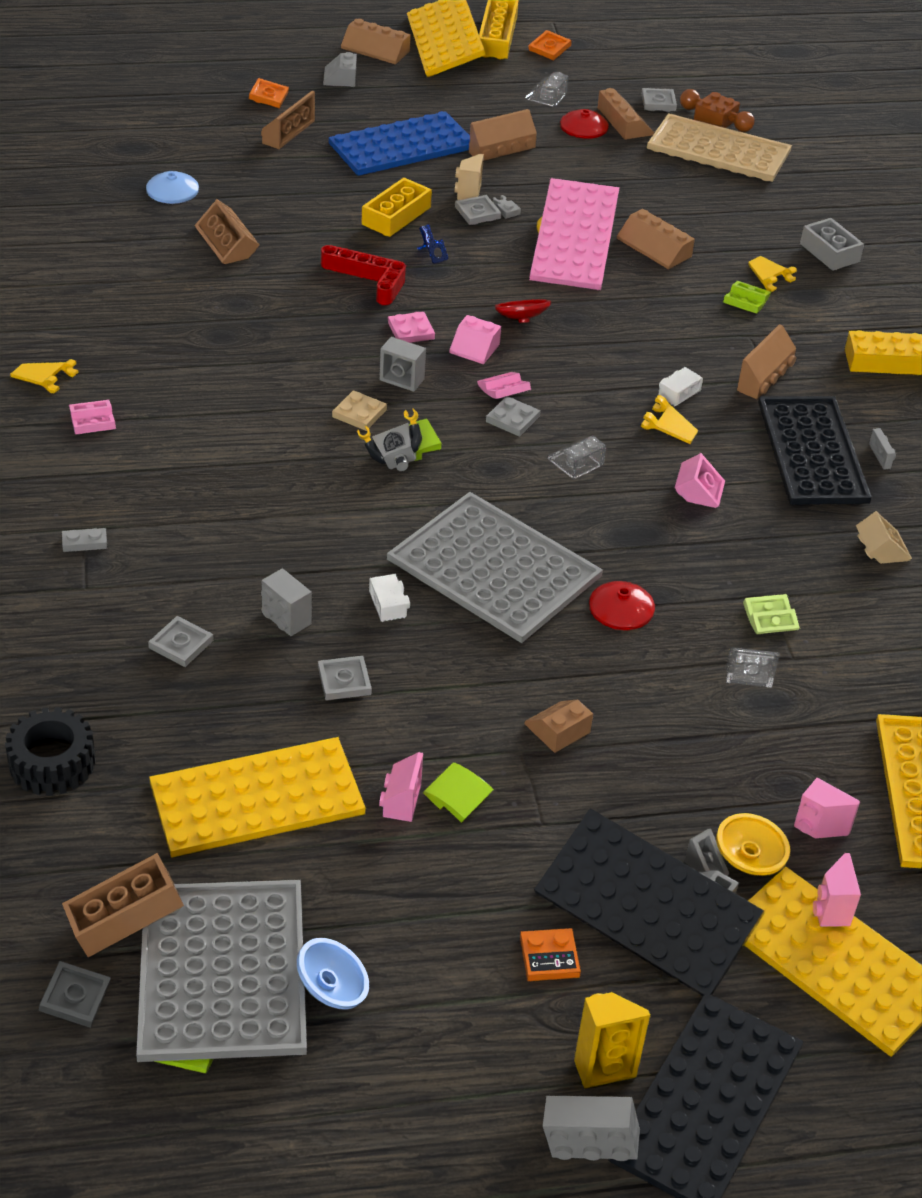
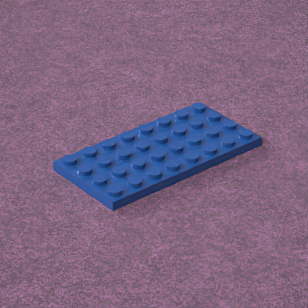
[329,111,470,176]

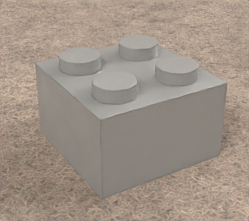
[380,337,426,392]
[261,568,312,636]

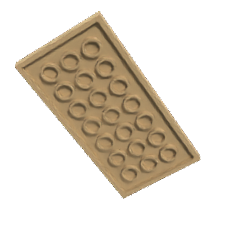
[647,113,792,182]

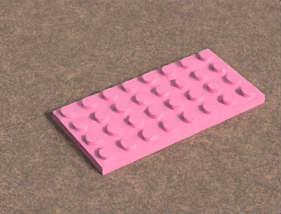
[530,178,619,290]

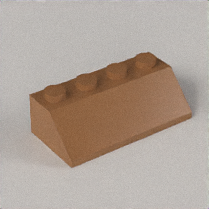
[341,19,410,64]
[598,88,654,140]
[261,91,315,149]
[469,109,537,161]
[195,199,259,264]
[617,209,695,269]
[737,324,796,399]

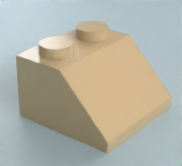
[455,154,484,200]
[856,511,912,563]

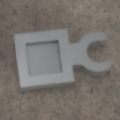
[493,195,521,219]

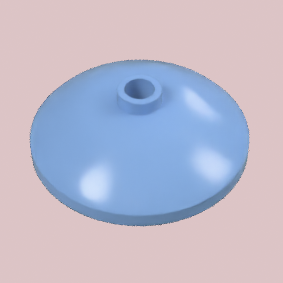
[146,171,199,204]
[297,938,369,1009]

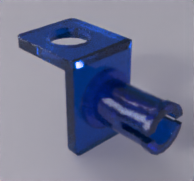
[417,224,448,264]

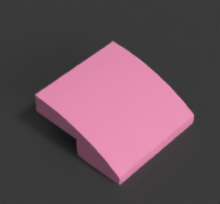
[477,372,531,399]
[69,400,116,434]

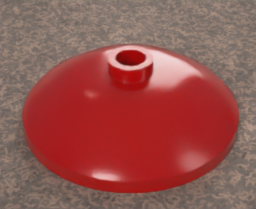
[560,109,609,139]
[495,299,551,323]
[589,581,655,630]

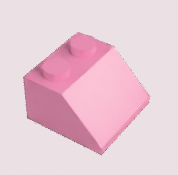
[449,315,501,364]
[675,453,725,508]
[379,752,423,822]
[794,778,860,838]
[813,853,861,927]

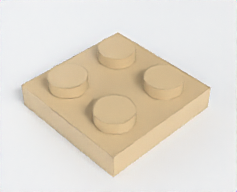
[332,391,387,431]

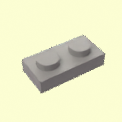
[869,428,896,469]
[62,528,107,552]

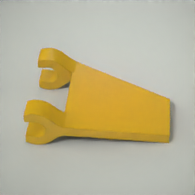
[748,256,797,292]
[11,359,78,393]
[641,395,698,444]

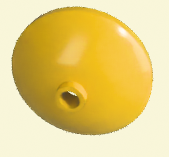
[716,813,790,875]

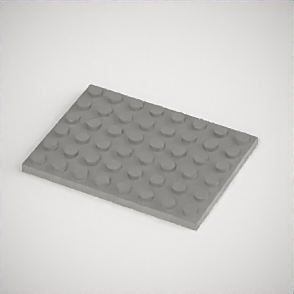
[387,492,603,643]
[136,880,307,1062]

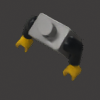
[357,408,422,471]

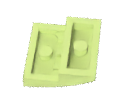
[743,594,800,634]

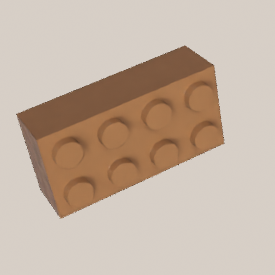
[62,853,184,957]

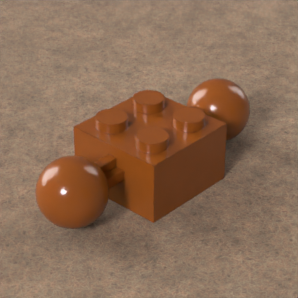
[680,89,755,132]

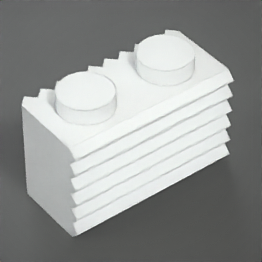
[659,367,703,406]
[369,574,410,622]

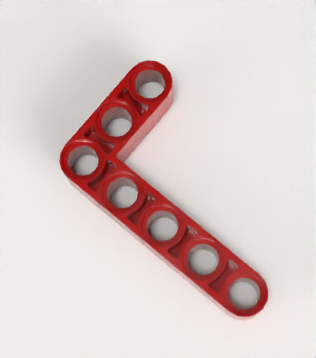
[321,245,406,305]

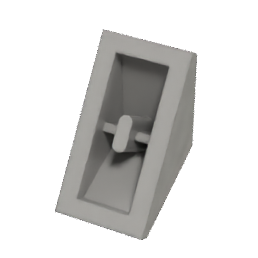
[685,829,729,876]

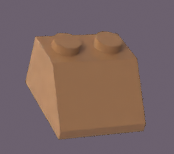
[525,699,593,753]

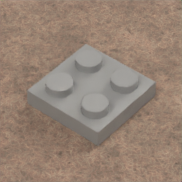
[641,88,677,112]
[455,195,501,225]
[486,396,540,437]
[148,616,214,667]
[318,656,372,700]

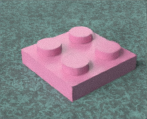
[388,312,435,343]

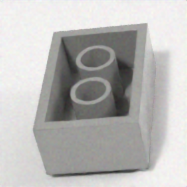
[800,218,864,270]
[543,1096,640,1161]

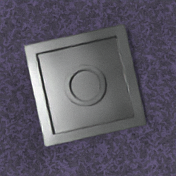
[39,961,111,1028]

